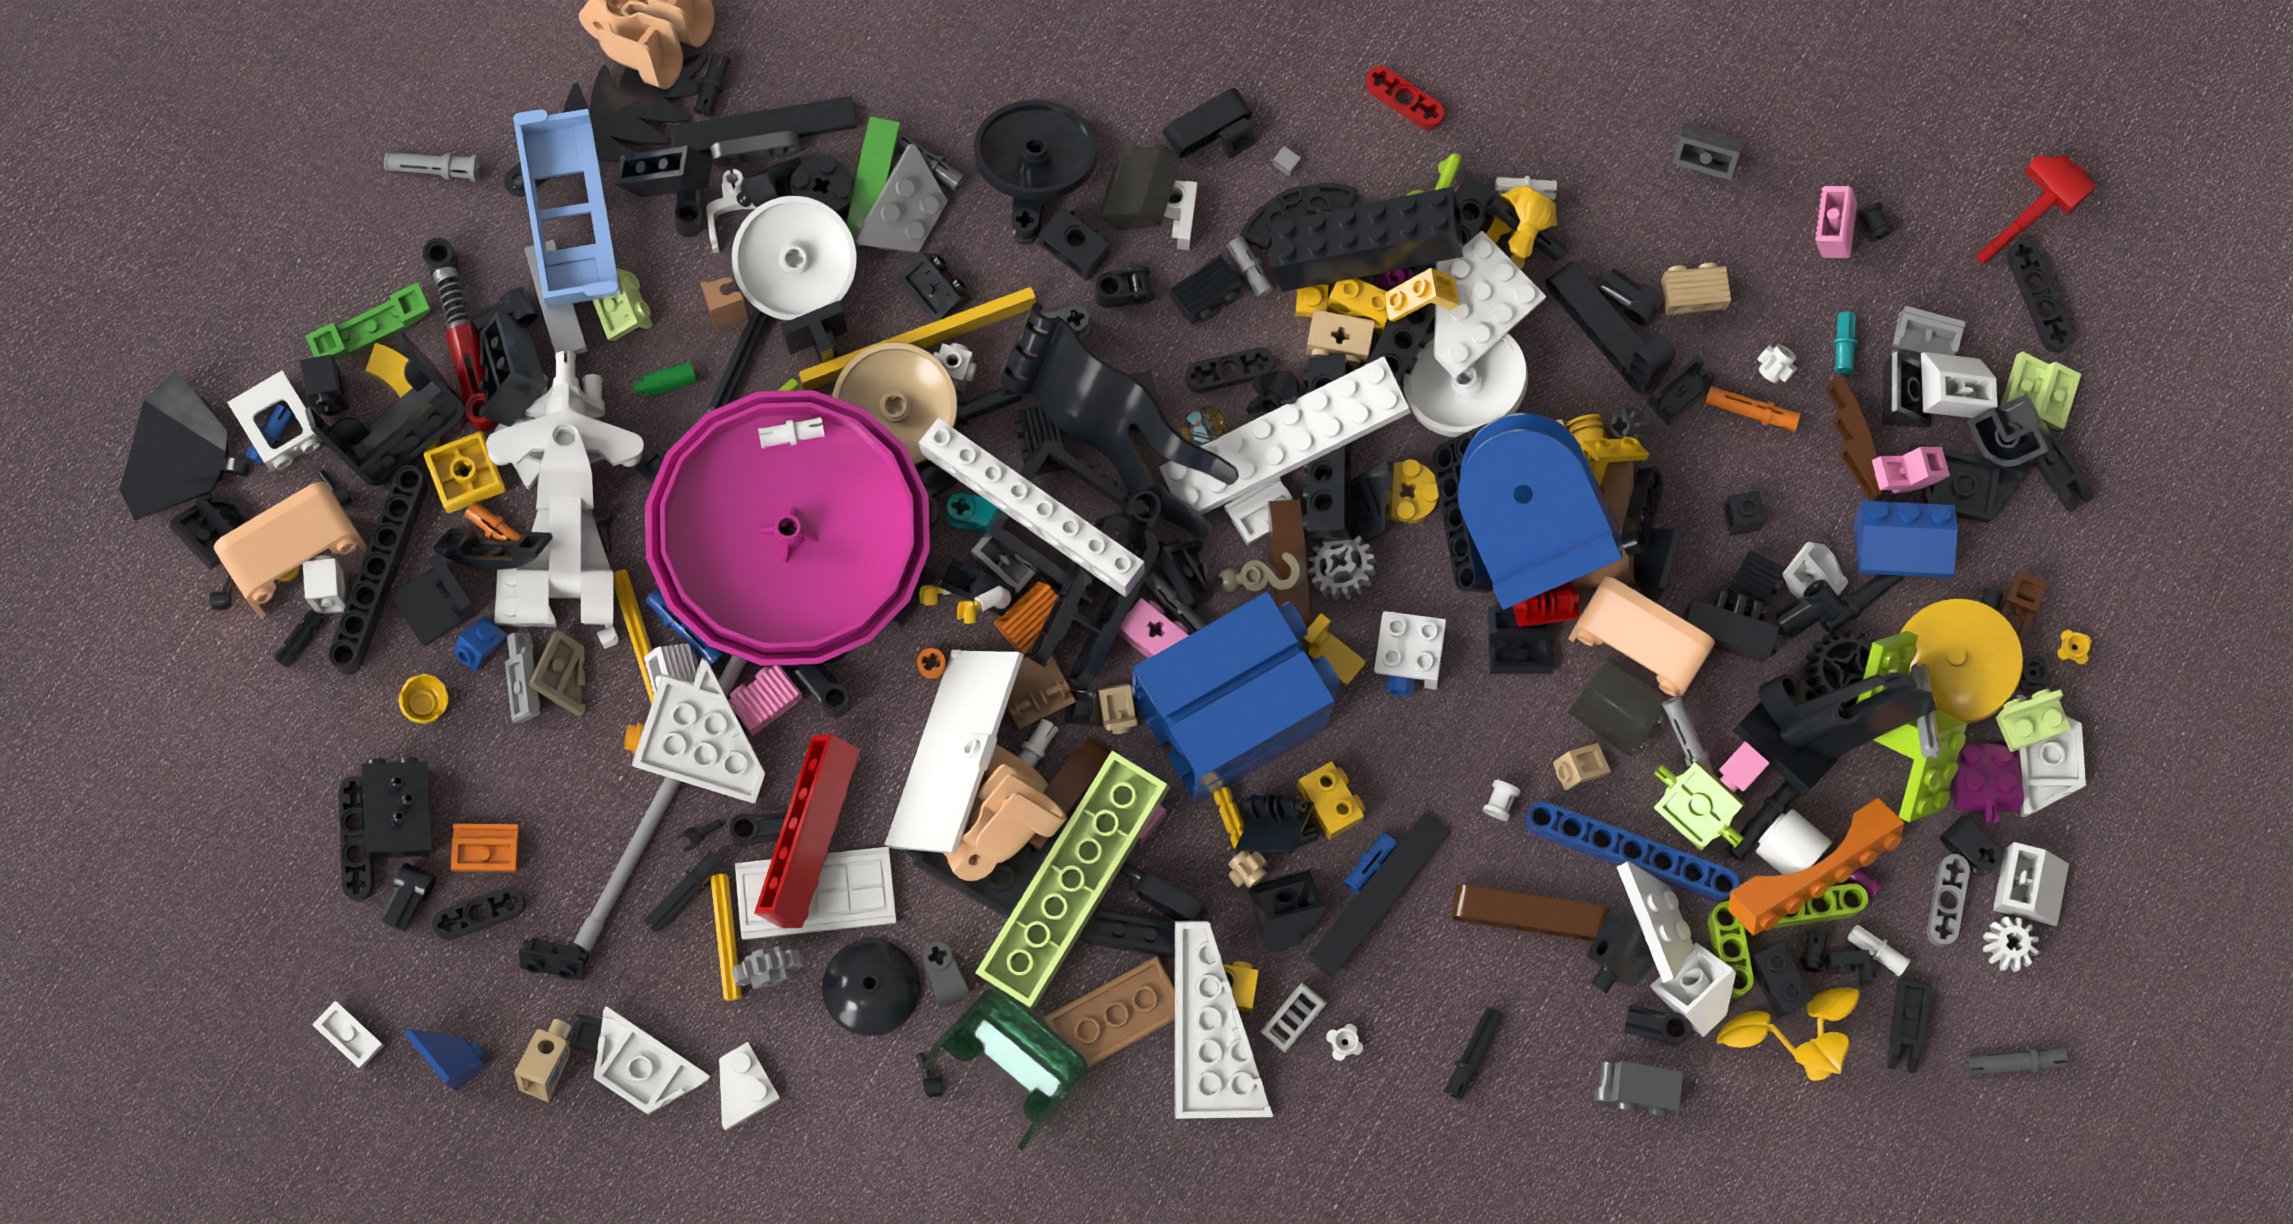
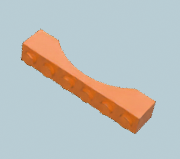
[1728,798,1904,936]

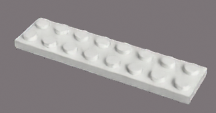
[1159,356,1411,515]

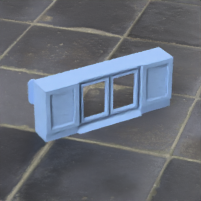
[513,109,621,308]

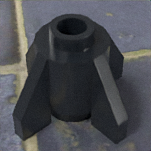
[1246,370,1300,414]

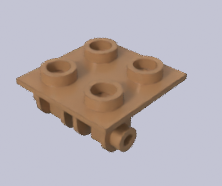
[1007,655,1076,730]

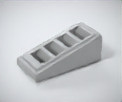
[1261,981,1328,1053]

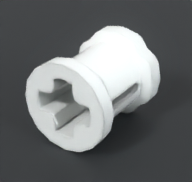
[1482,780,1521,821]

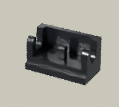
[1647,355,1715,425]

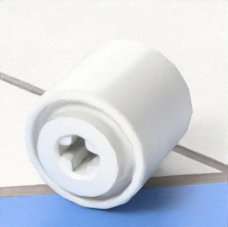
[1756,809,1833,875]

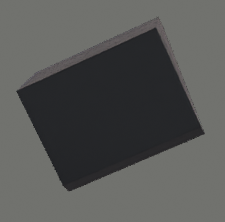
[1882,351,1931,428]

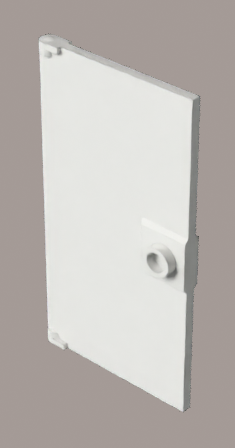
[884,650,1024,854]

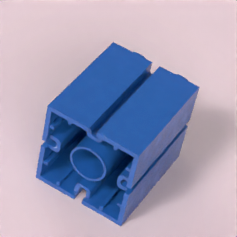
[1132,591,1341,805]

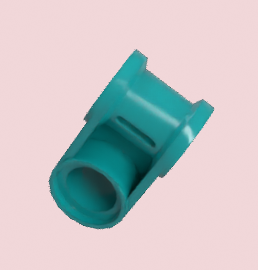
[946,493,1005,533]

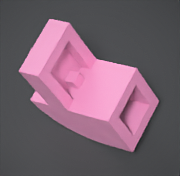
[1872,447,1950,494]

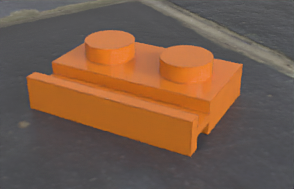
[451,824,520,873]

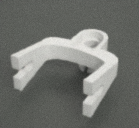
[706,169,756,253]

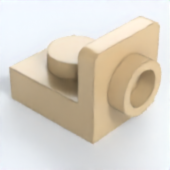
[1553,743,1611,790]

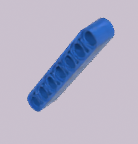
[1524,801,1740,902]

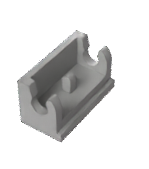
[1891,306,1965,356]

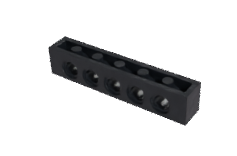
[1302,354,1352,543]

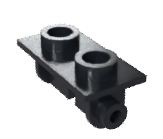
[519,938,589,980]

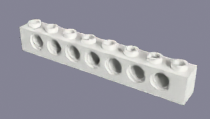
[919,418,1145,597]

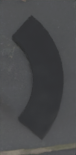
[1239,183,1358,251]

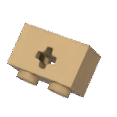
[1305,310,1375,367]

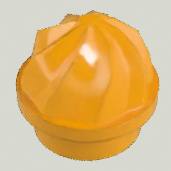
[624,723,645,754]

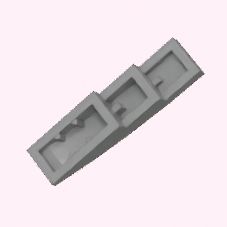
[524,239,587,358]

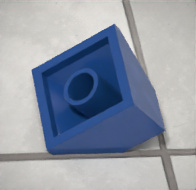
[404,1029,486,1091]

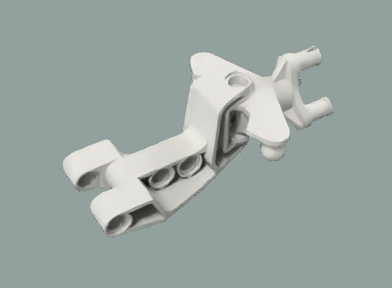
[486,351,644,625]

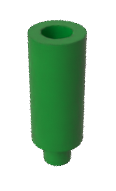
[633,361,697,397]

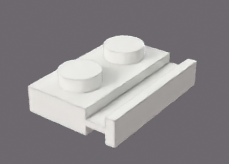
[1224,477,1293,546]

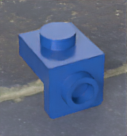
[453,616,508,672]

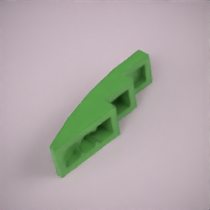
[847,117,901,239]

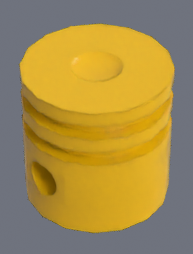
[1565,414,1607,446]

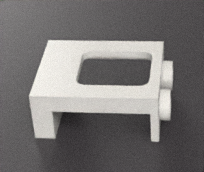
[227,370,323,472]

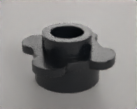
[2020,656,2051,691]

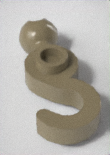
[1218,552,1305,593]

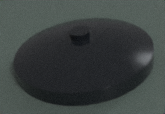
[974,100,1097,201]

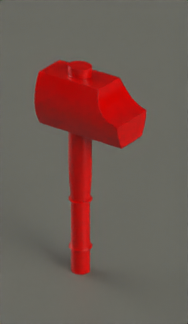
[1975,154,2096,265]

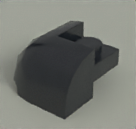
[1967,394,2053,467]

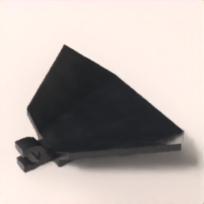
[119,370,250,521]

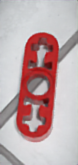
[1366,66,1444,130]

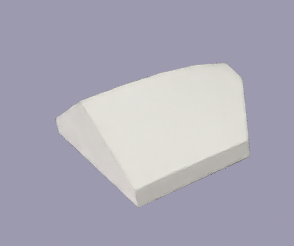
[1783,542,1848,599]

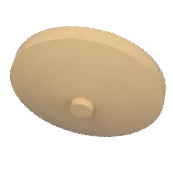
[832,342,958,465]

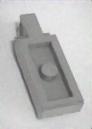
[505,632,540,723]

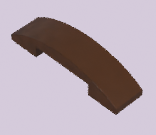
[1999,571,2048,646]
[1028,737,1111,851]

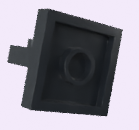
[781,300,848,363]

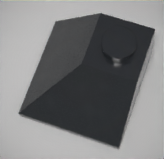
[1634,528,1682,603]
[1248,870,1326,953]

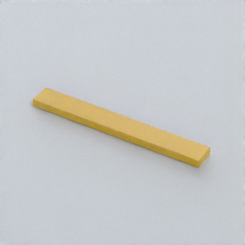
[799,287,1036,390]

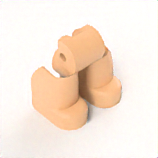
[579,0,715,89]
[944,744,1067,881]

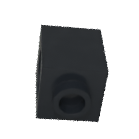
[1723,491,1766,536]

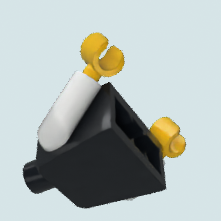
[919,559,1019,624]

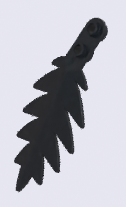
[504,53,708,197]

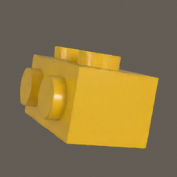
[1297,761,1365,840]

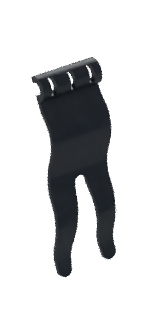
[1000,302,1239,539]

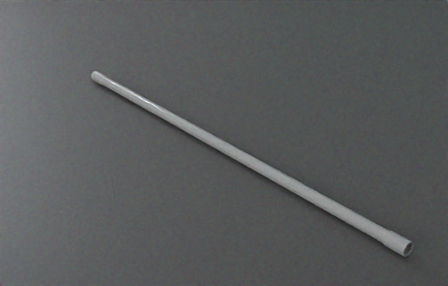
[573,655,747,952]

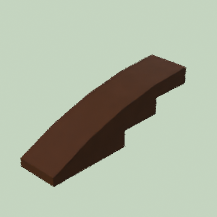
[1825,374,1883,501]
[1268,499,1310,629]

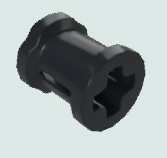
[1857,202,1895,242]

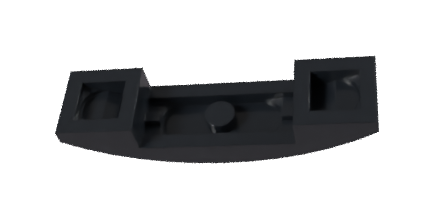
[433,528,553,570]

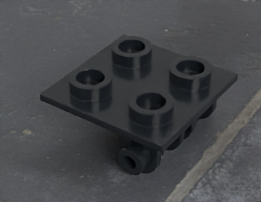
[1235,794,1315,853]

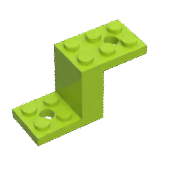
[1857,631,1967,822]

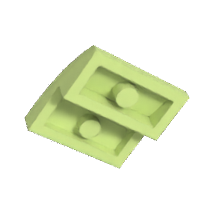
[2000,352,2081,430]

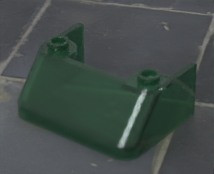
[922,988,1088,1151]

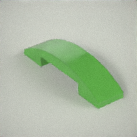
[305,282,431,360]

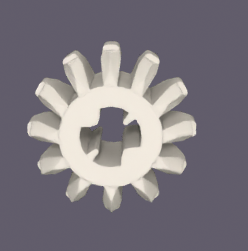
[1983,917,2039,972]

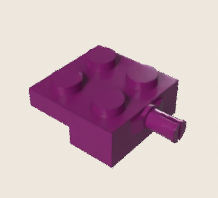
[1951,743,2024,823]

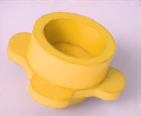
[2057,630,2092,665]

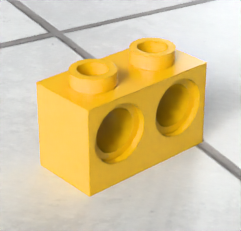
[1327,278,1389,335]

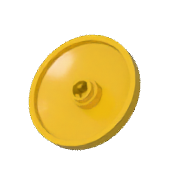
[1900,599,2023,724]

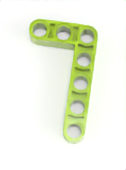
[1708,884,1868,999]

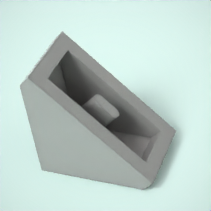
[971,537,1036,593]

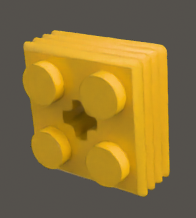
[424,431,506,513]

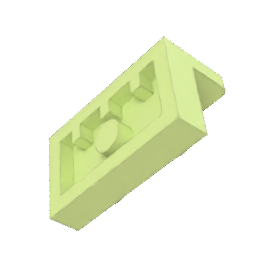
[593,268,653,341]
[1996,689,2072,752]

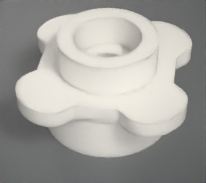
[1326,1024,1363,1061]

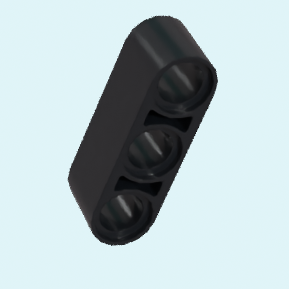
[1162,88,1253,158]

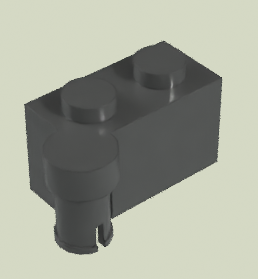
[1594,1061,1683,1118]

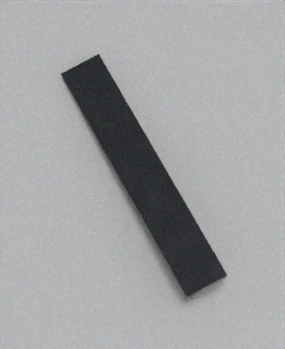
[1307,812,1450,979]

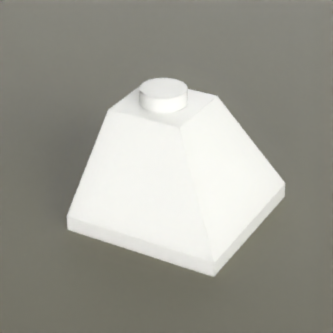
[1650,943,1736,1037]

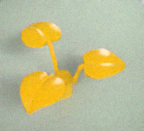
[1717,987,1860,1081]

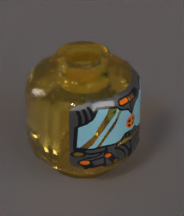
[1180,405,1228,447]

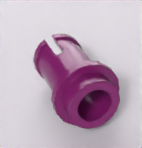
[1846,868,1882,900]

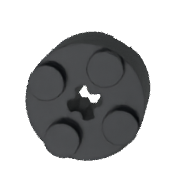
[791,155,853,221]

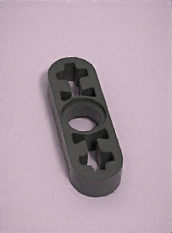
[710,131,801,166]

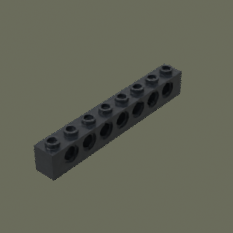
[1366,175,1499,391]

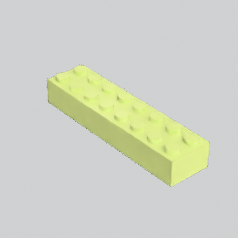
[976,751,1170,1008]

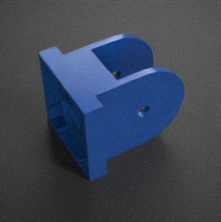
[1458,413,1622,610]

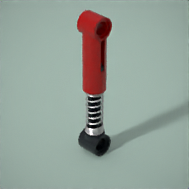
[422,238,499,432]

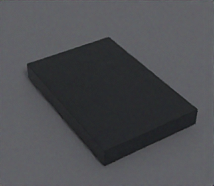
[1733,702,1839,796]

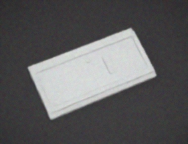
[735,847,896,940]

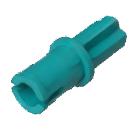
[1833,311,1858,374]

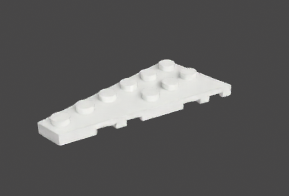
[1175,921,1273,1119]

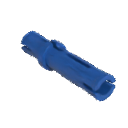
[645,588,725,668]

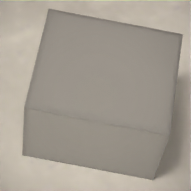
[1272,146,1301,177]

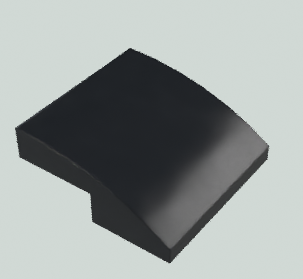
[1488,607,1554,674]

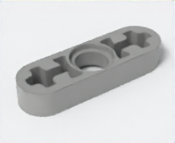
[1927,854,1970,947]

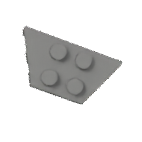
[853,143,948,253]

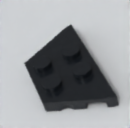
[1908,443,2030,523]

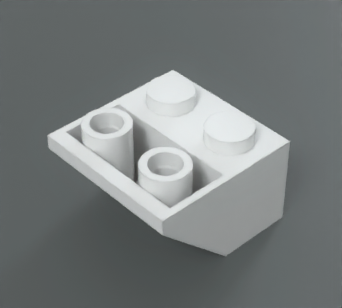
[1921,352,1997,418]
[1993,842,2069,926]

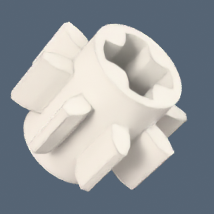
[1757,344,1797,383]

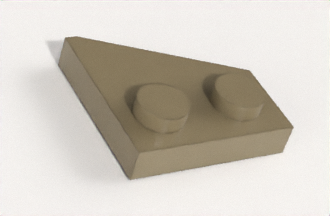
[528,630,586,717]

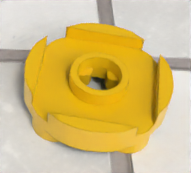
[1391,459,1439,524]

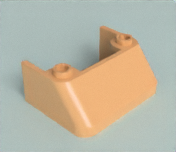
[214,482,368,619]
[1568,577,1715,698]

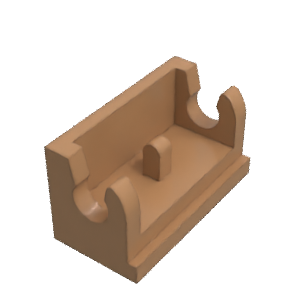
[700,278,749,331]

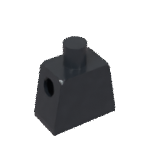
[1588,910,1655,994]

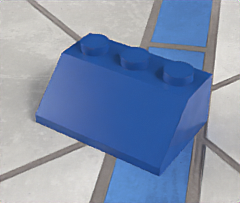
[1854,501,1958,578]

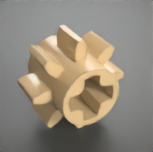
[1228,851,1267,889]

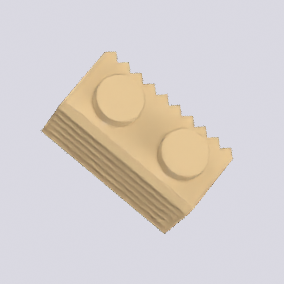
[1661,263,1731,315]

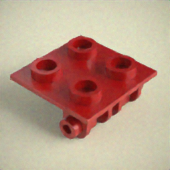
[1513,581,1581,627]

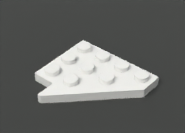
[1434,231,1546,379]
[632,658,765,804]

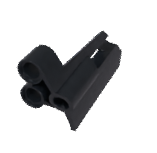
[1758,673,1938,758]

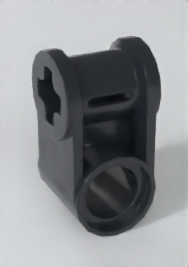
[1011,197,1045,245]
[1094,266,1155,308]
[1939,815,2002,876]

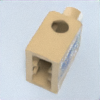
[514,1019,571,1102]

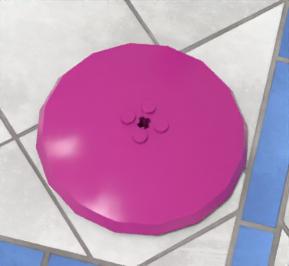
[645,390,930,666]

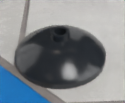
[822,939,920,1036]

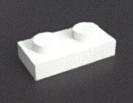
[313,1001,384,1070]

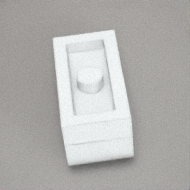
[1159,180,1197,250]

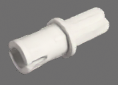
[1495,176,1557,200]
[1847,925,1911,976]

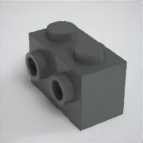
[1672,123,1742,180]

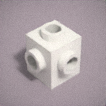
[933,343,977,392]

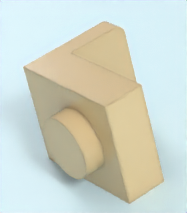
[1098,683,1138,734]

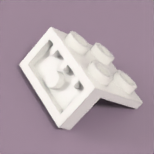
[1374,611,1446,690]

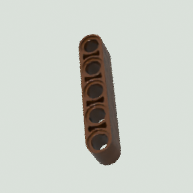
[1452,885,1612,942]

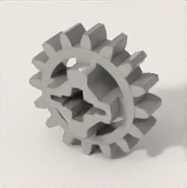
[1307,536,1377,600]
[731,946,804,989]

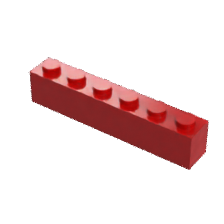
[754,734,860,928]

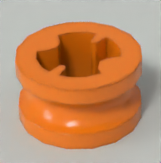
[917,648,946,679]

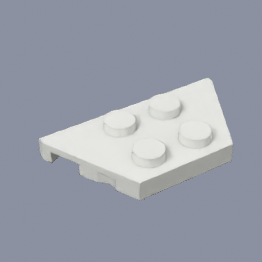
[2014,695,2086,817]
[1617,862,1694,983]
[593,1006,710,1115]

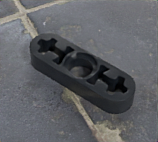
[1185,348,1274,393]
[432,887,526,940]

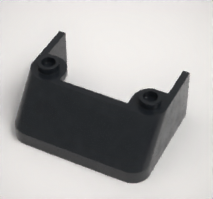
[305,329,464,486]

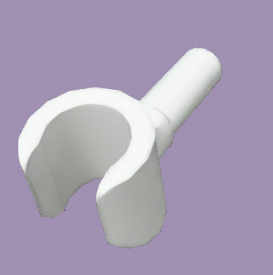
[597,625,619,649]

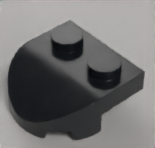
[169,493,249,570]

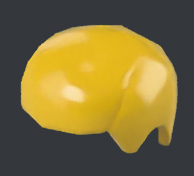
[399,674,449,725]

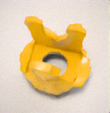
[1486,185,1557,269]

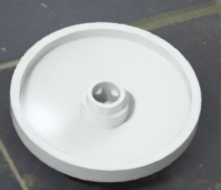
[732,196,856,321]
[1403,331,1528,437]

